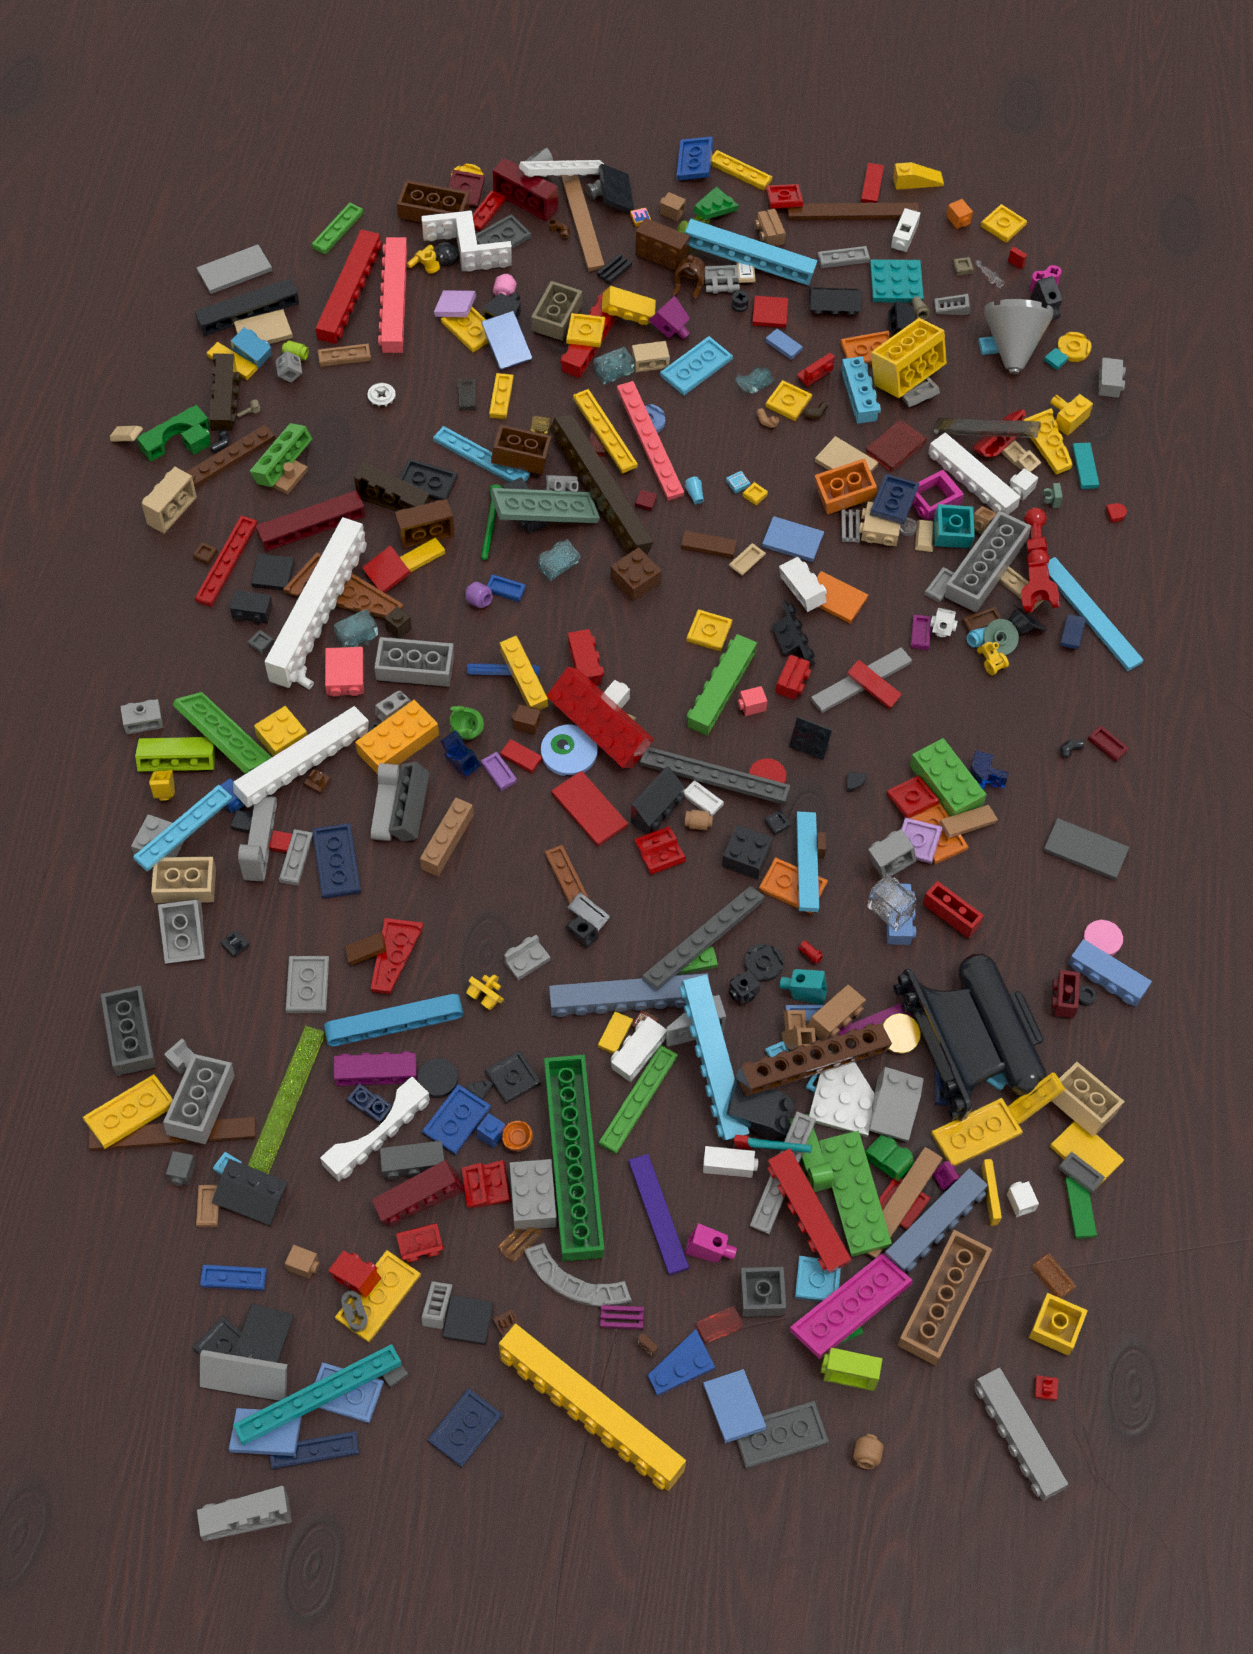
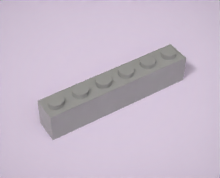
[974,1368,1068,1501]

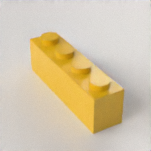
[500,635,548,710]

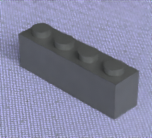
[389,761,430,842]

